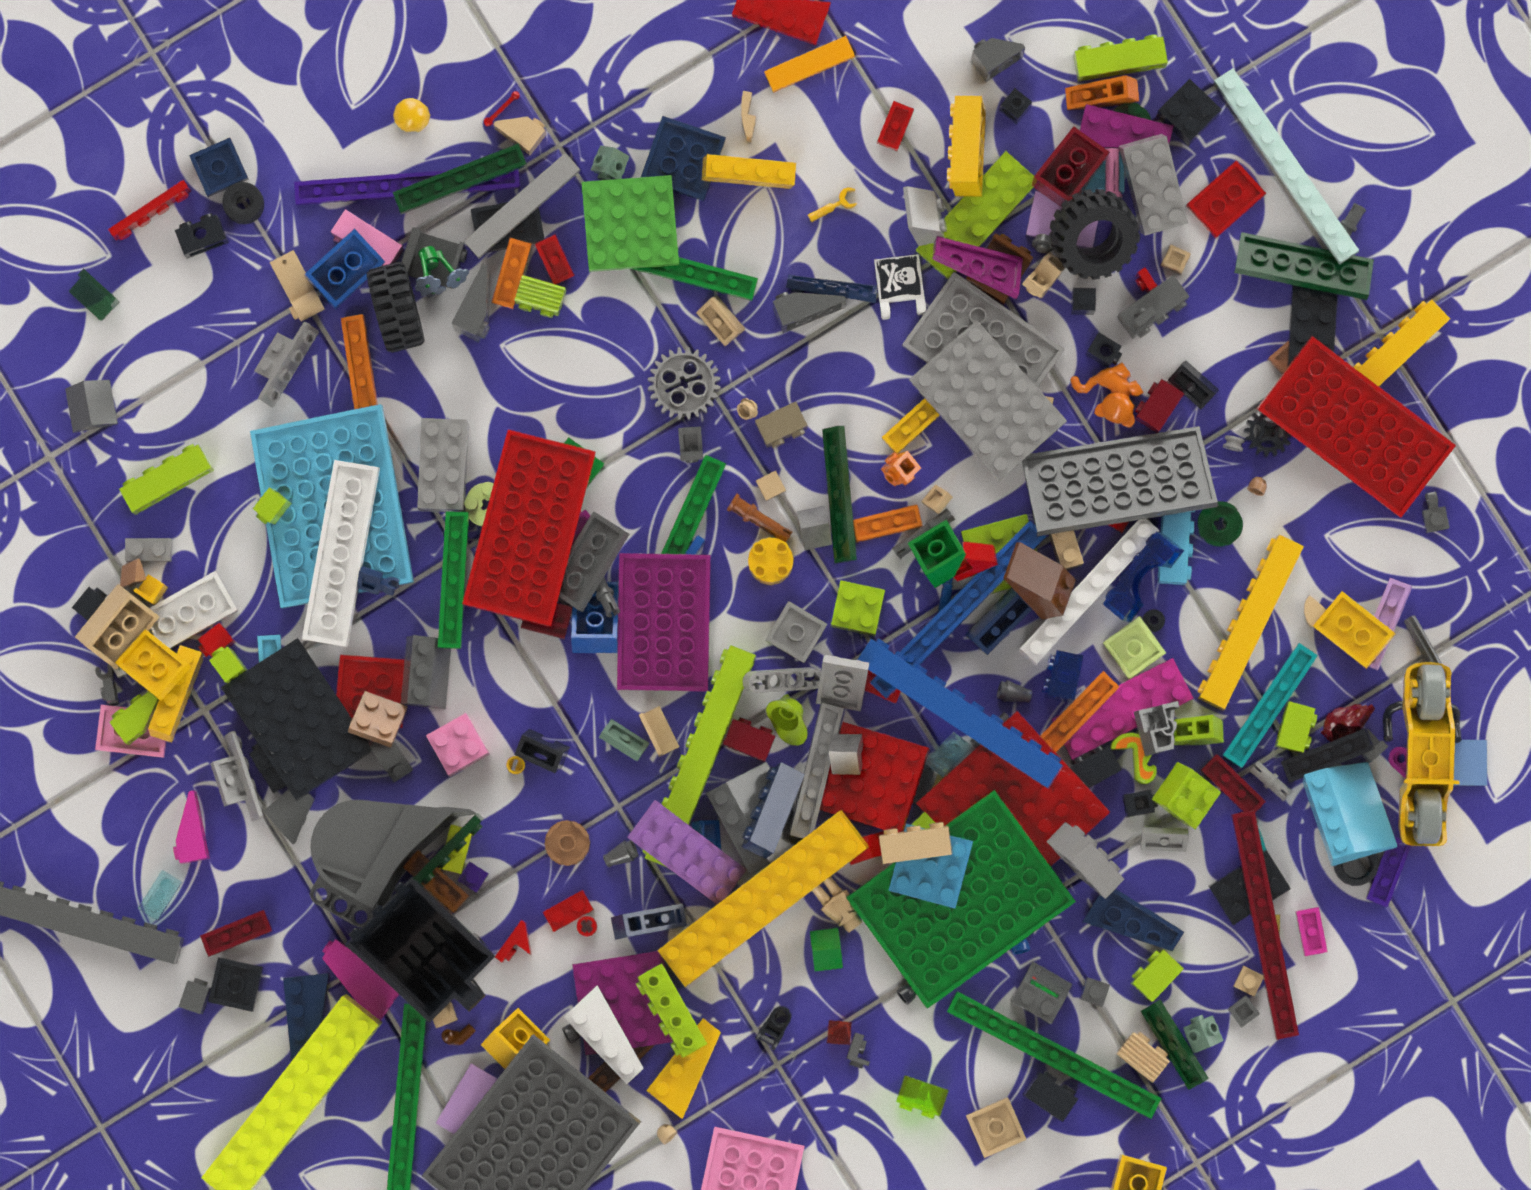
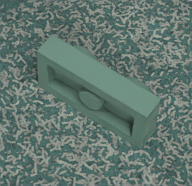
[599,719,650,761]

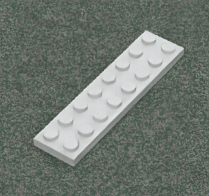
[302,460,380,647]

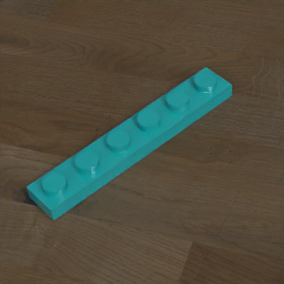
[1222,643,1318,768]

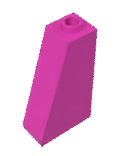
[322,939,399,1021]

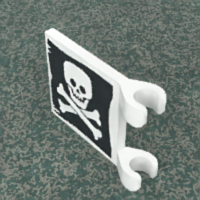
[874,254,926,320]

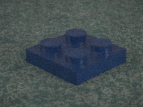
[189,137,249,197]

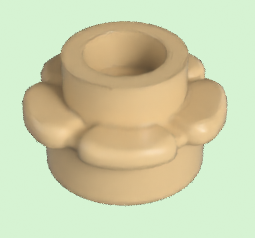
[737,398,758,420]

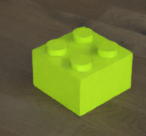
[831,580,885,637]
[1152,762,1221,830]

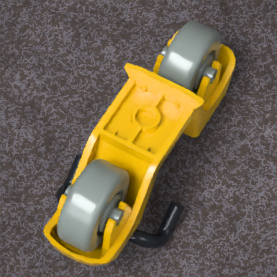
[1383,662,1462,846]

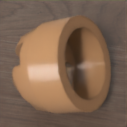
[1247,477,1267,496]

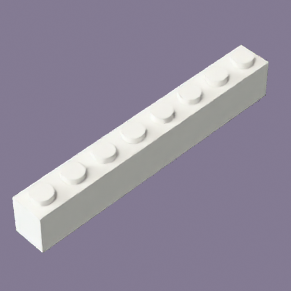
[1019,519,1160,666]

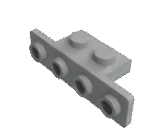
[254,322,319,408]
[210,731,263,822]

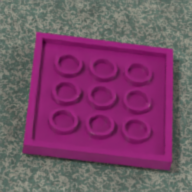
[572,951,673,1056]

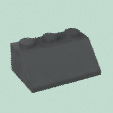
[401,635,451,709]

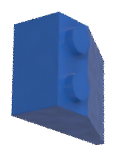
[305,228,385,310]
[571,582,619,653]

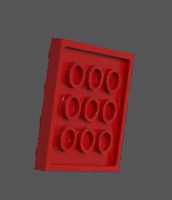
[819,722,930,832]

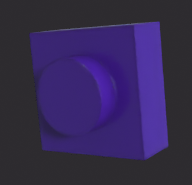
[457,861,489,893]

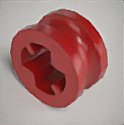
[576,916,597,937]

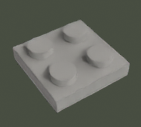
[765,601,827,663]

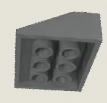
[706,762,802,874]

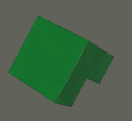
[810,928,843,972]

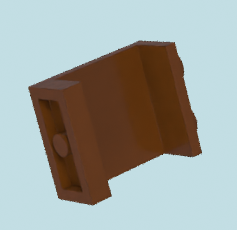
[966,233,1033,306]

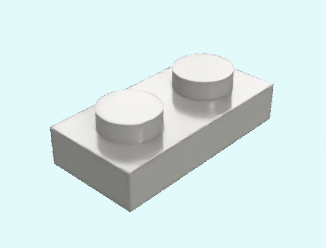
[125,538,172,562]
[1140,827,1188,852]

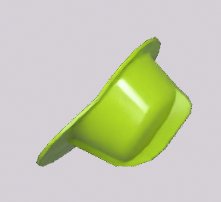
[766,694,808,746]

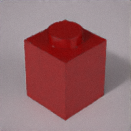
[198,623,236,658]

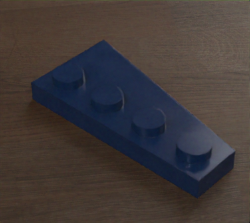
[1082,889,1184,951]
[283,973,330,1061]

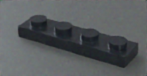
[1281,728,1375,783]

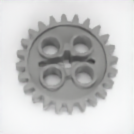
[648,347,721,421]

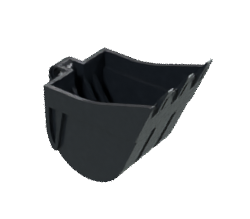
[345,878,495,1023]

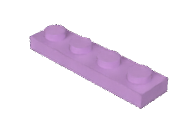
[1356,578,1412,671]

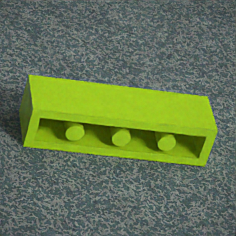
[1073,35,1168,82]
[119,444,214,515]

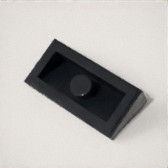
[1168,361,1219,410]

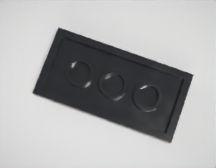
[1287,285,1338,368]

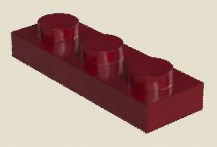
[1200,754,1266,813]
[200,910,273,957]

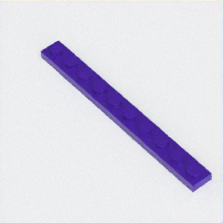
[294,169,520,205]

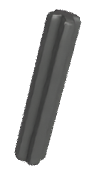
[1404,615,1442,664]

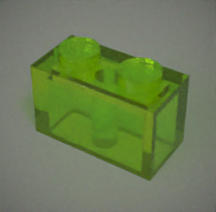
[896,1075,949,1119]

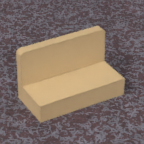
[639,706,679,757]

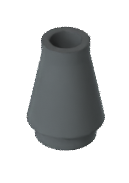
[997,680,1032,703]
[603,840,639,868]

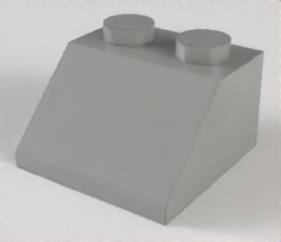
[903,186,947,246]

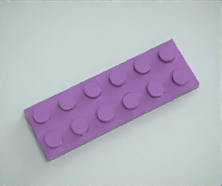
[627,800,747,904]

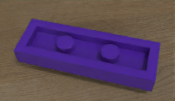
[1365,837,1411,908]

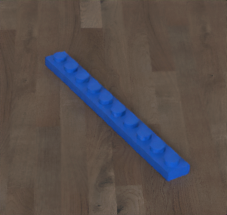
[870,521,1046,699]

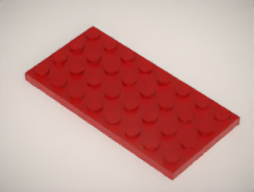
[1257,336,1456,518]
[462,430,596,627]

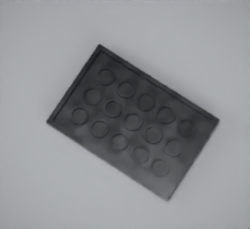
[221,638,372,801]

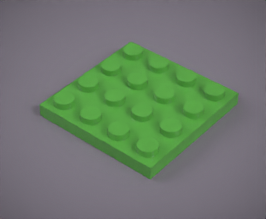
[581,175,679,272]

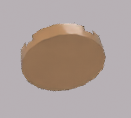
[545,820,590,866]

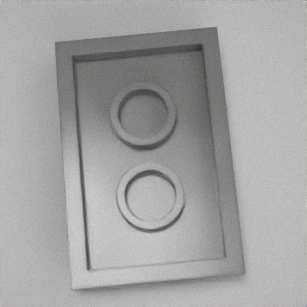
[816,655,869,711]

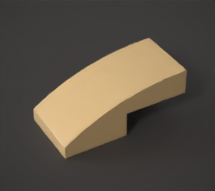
[741,91,756,142]

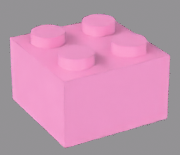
[426,713,490,777]

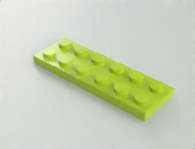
[916,151,1034,280]

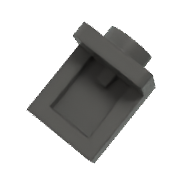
[678,426,703,463]

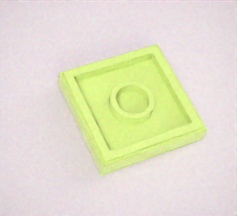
[1103,616,1166,680]

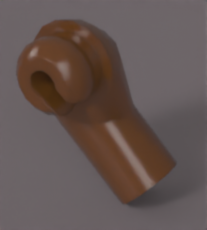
[441,1023,476,1046]

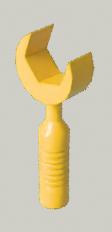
[808,187,857,223]

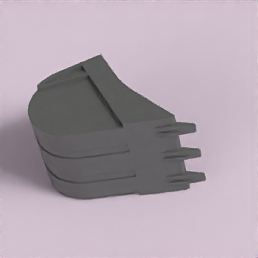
[310,800,476,928]

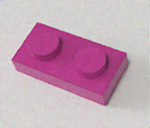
[1295,907,1328,956]

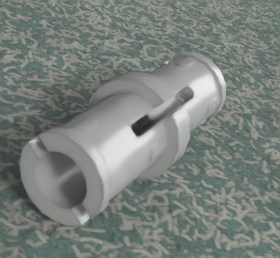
[1249,760,1293,801]

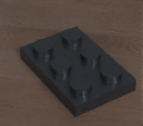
[471,202,545,253]
[1208,850,1291,925]

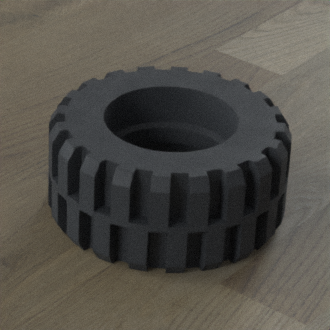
[1049,189,1140,280]
[366,262,425,353]

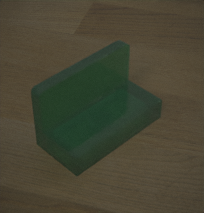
[69,268,120,321]

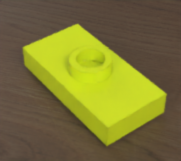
[439,824,472,874]

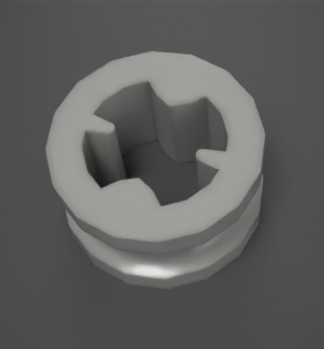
[1223,435,1245,452]

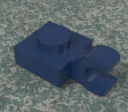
[358,566,400,596]

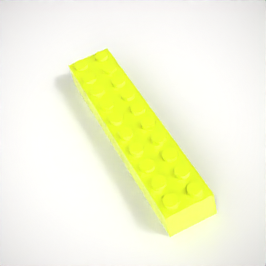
[201,994,383,1190]

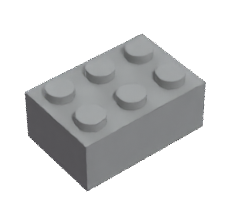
[1047,822,1124,899]

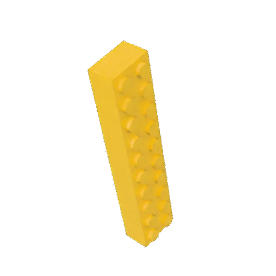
[657,810,869,987]

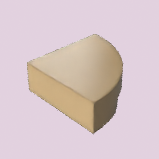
[1304,595,1326,627]

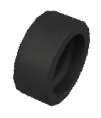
[1334,854,1379,886]

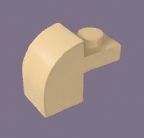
[1022,252,1065,298]

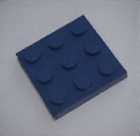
[641,116,726,201]

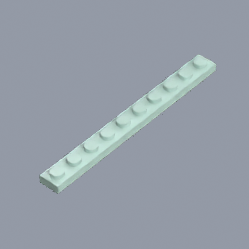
[1214,69,1359,264]

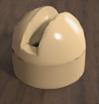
[657,1124,677,1145]

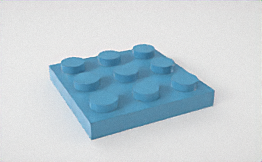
[889,823,973,908]

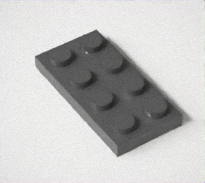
[559,511,630,612]

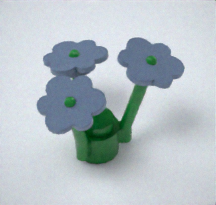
[415,246,469,298]

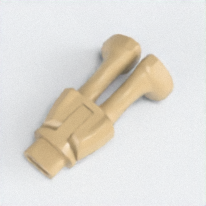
[812,877,862,933]

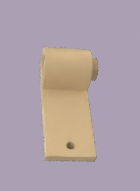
[270,250,325,322]

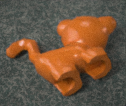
[1070,363,1144,428]

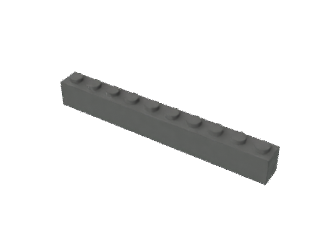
[0,881,184,964]

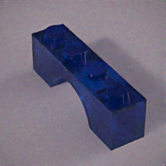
[1103,531,1184,623]

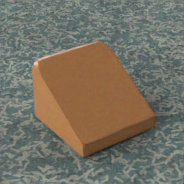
[120,558,147,588]

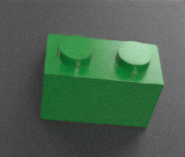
[908,520,966,588]

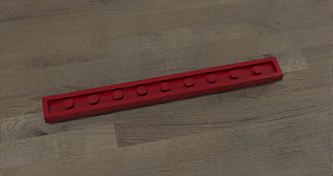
[1231,810,1299,1040]

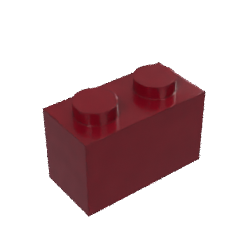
[1135,379,1184,433]
[723,717,776,762]

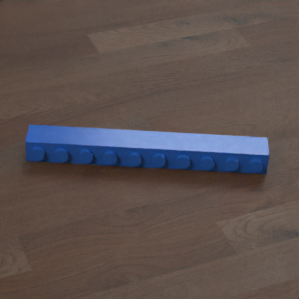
[857,638,1063,789]

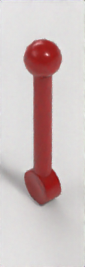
[484,91,520,127]

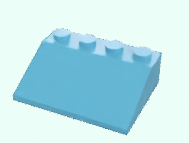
[1303,762,1397,867]

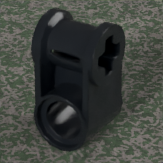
[755,1006,792,1051]

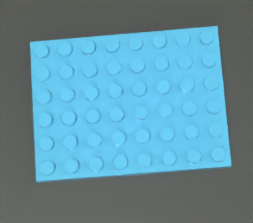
[250,404,414,609]

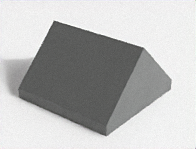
[65,380,118,433]

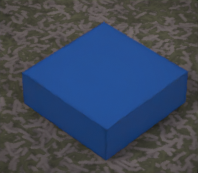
[686,535,705,554]

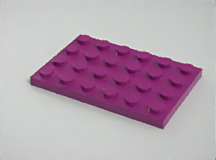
[617,553,711,691]

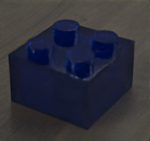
[1042,650,1084,703]

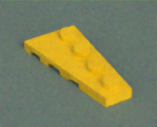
[646,1018,721,1119]

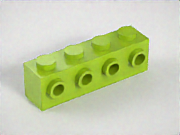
[636,963,707,1058]

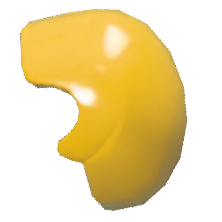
[393,98,430,132]

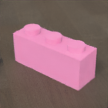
[331,209,404,266]

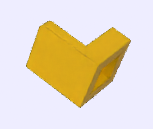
[133,574,168,605]

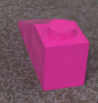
[173,790,210,864]

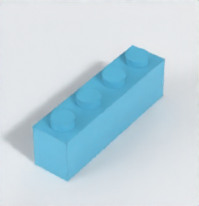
[1157,511,1195,585]

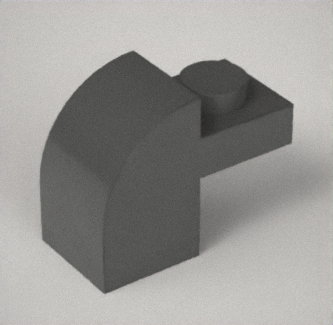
[366,739,413,782]

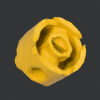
[748,537,793,585]

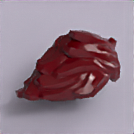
[1321,704,1375,742]

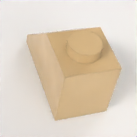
[493,117,547,156]

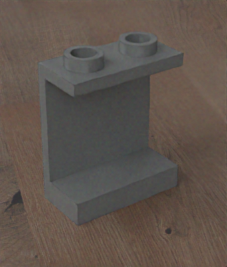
[401,227,468,289]

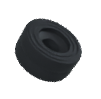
[222,182,264,224]

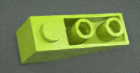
[109,691,159,745]

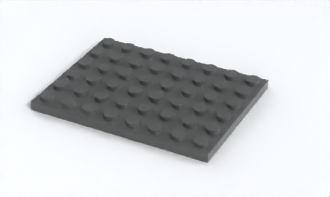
[422,1034,641,1190]

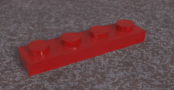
[108,180,191,241]

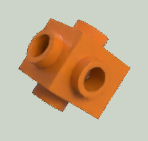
[881,451,921,486]

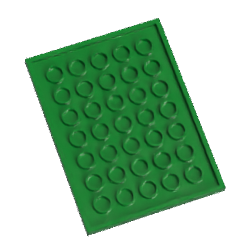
[846,790,1076,1009]

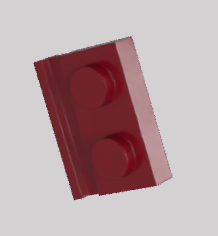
[521,603,573,640]

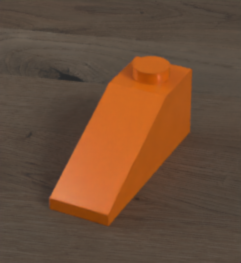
[1065,75,1139,110]

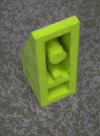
[1174,715,1224,745]

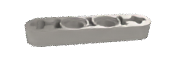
[743,667,821,693]

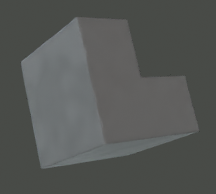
[797,506,832,550]
[829,734,863,775]

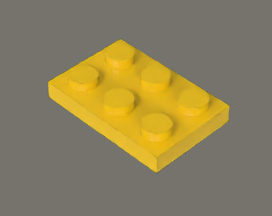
[1313,591,1396,669]
[115,629,191,701]

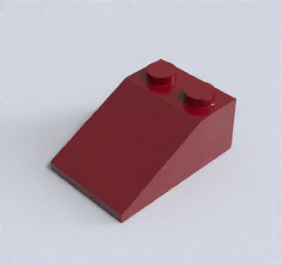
[1031,126,1110,207]

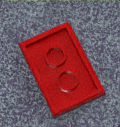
[1186,160,1266,239]

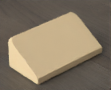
[696,296,745,346]

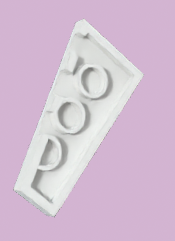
[564,986,644,1084]

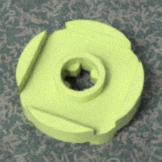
[464,482,493,527]

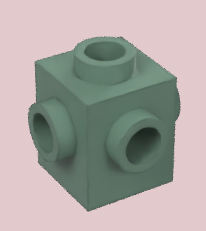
[591,145,630,180]
[1183,1015,1223,1053]

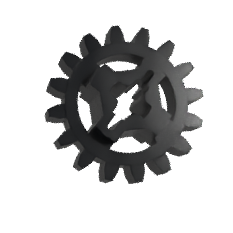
[1243,411,1293,458]

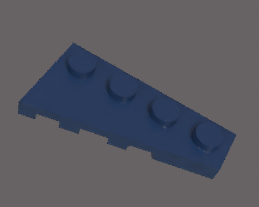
[786,274,877,303]

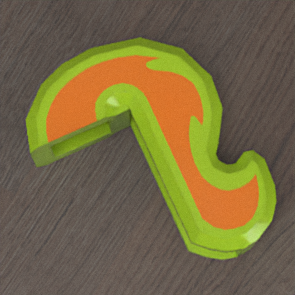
[1110,733,1156,785]

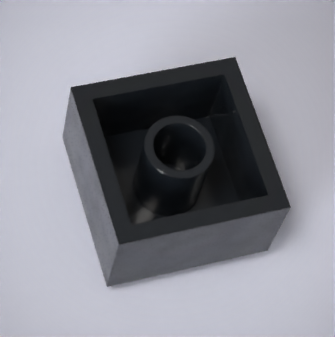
[1156,79,1222,146]
[1022,1071,1078,1122]

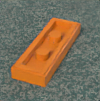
[491,238,531,309]
[853,505,923,543]

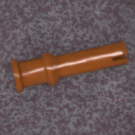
[727,493,793,542]

